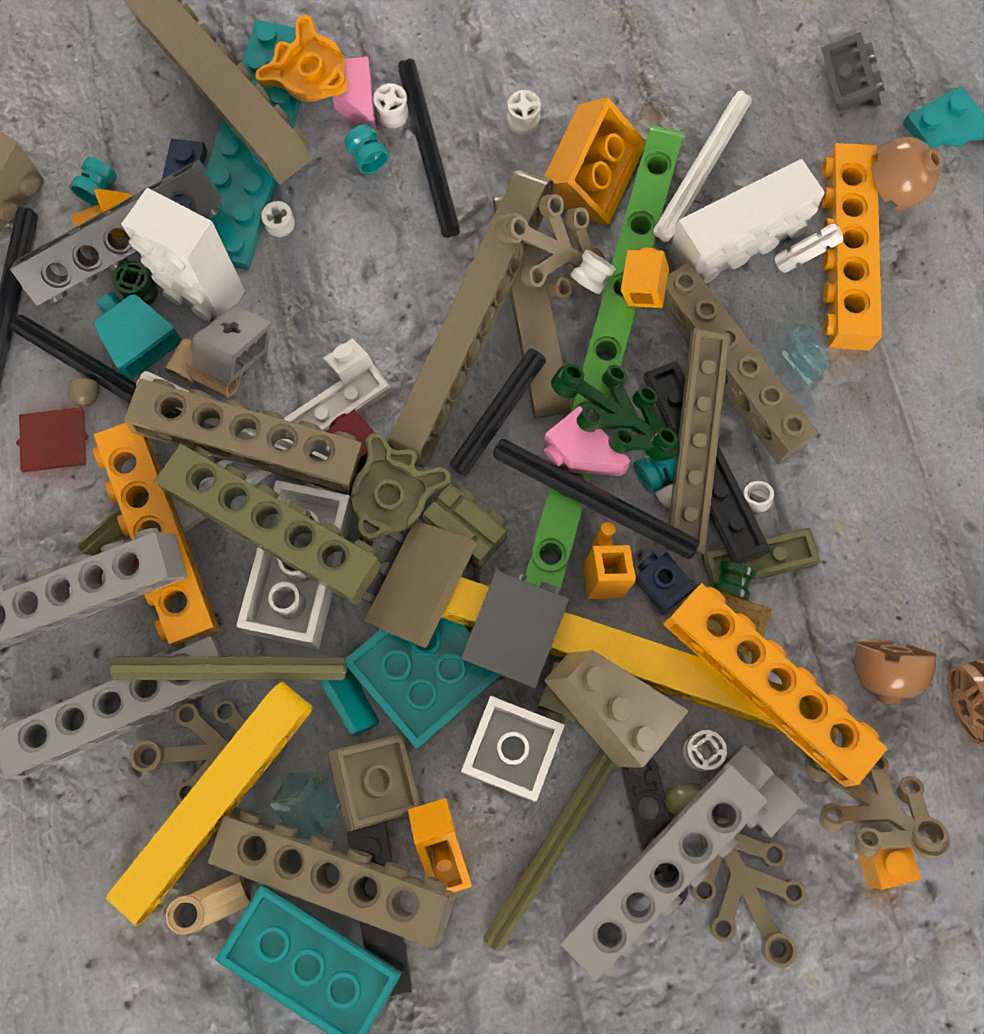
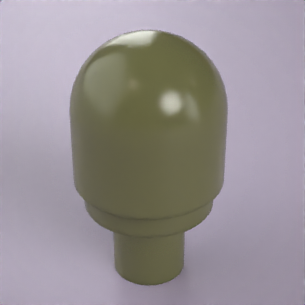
[665,783,703,816]

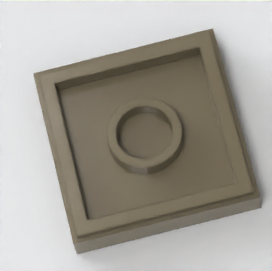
[328,734,421,832]

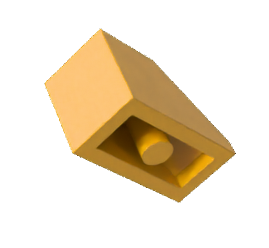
[408,798,472,892]

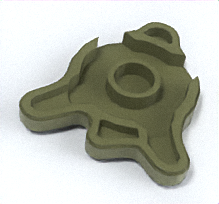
[350,433,451,542]

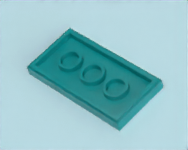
[215,884,402,1034]

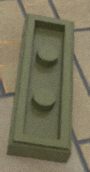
[701,527,821,587]

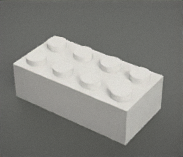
[668,159,825,284]
[121,188,245,321]
[236,480,354,650]

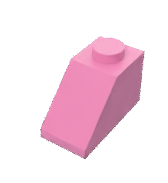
[332,56,377,133]
[544,406,631,477]

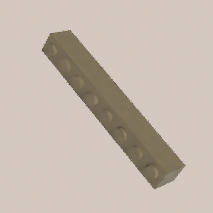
[124,0,312,185]

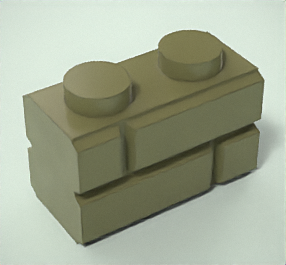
[421,484,508,570]

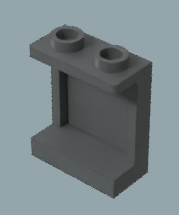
[461,568,569,688]

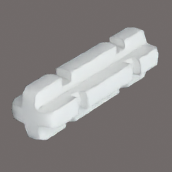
[775,224,844,273]

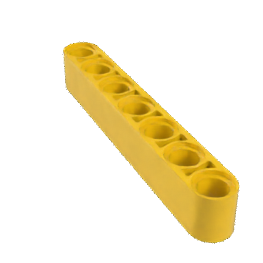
[106,681,313,926]

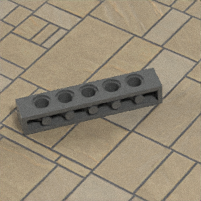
[10,159,222,306]

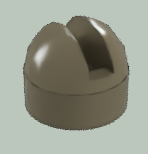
[68,378,99,407]

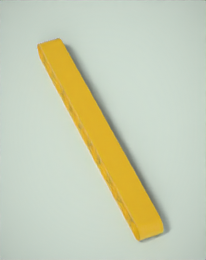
[441,577,838,744]

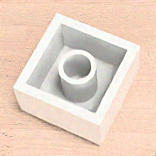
[461,696,565,802]

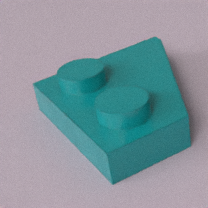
[903,85,984,148]

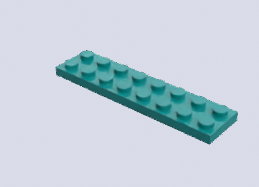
[206,20,319,271]

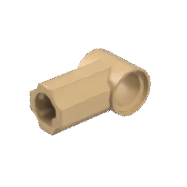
[164,338,242,399]
[166,874,251,935]

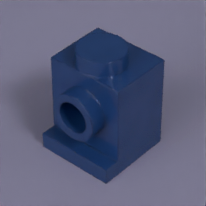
[635,552,697,615]

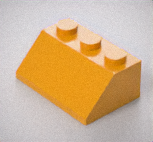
[544,97,646,226]

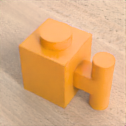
[582,522,636,599]

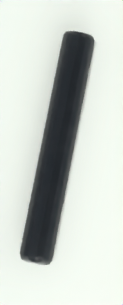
[450,348,546,476]

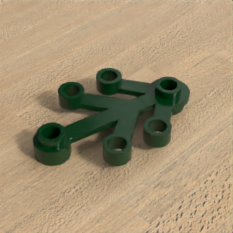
[551,364,680,461]

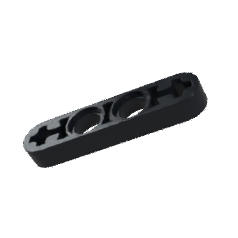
[621,757,688,905]

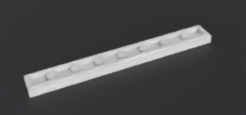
[151,364,391,533]

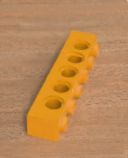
[821,143,882,351]
[93,423,220,647]
[663,583,888,787]

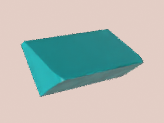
[319,668,379,737]

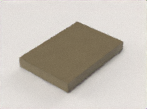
[364,521,477,648]

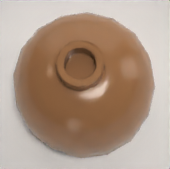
[872,137,941,211]
[854,640,937,705]

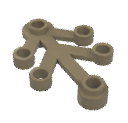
[494,194,605,299]
[129,700,285,803]
[804,755,950,859]
[690,815,806,968]

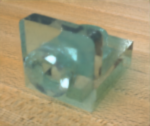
[782,321,830,385]

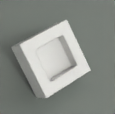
[324,338,373,384]

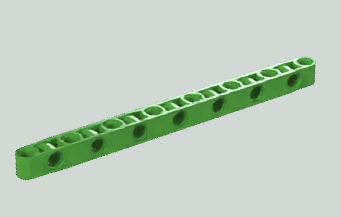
[525,125,684,588]

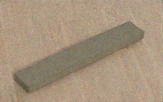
[665,328,730,555]

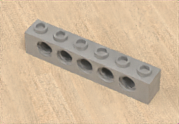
[0,528,188,649]
[0,635,236,780]
[560,762,768,981]

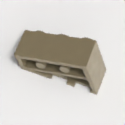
[0,131,44,231]
[544,650,689,768]

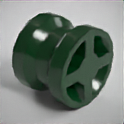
[712,560,757,602]

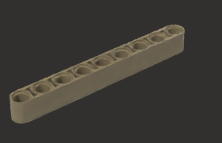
[388,169,554,467]

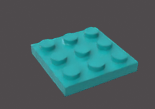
[346,617,501,750]

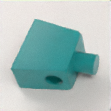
[94,292,182,380]

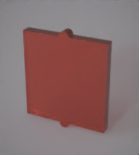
[16,407,89,472]

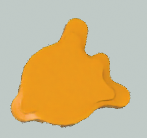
[255,15,349,102]

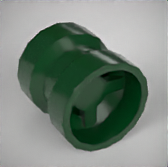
[113,261,158,305]

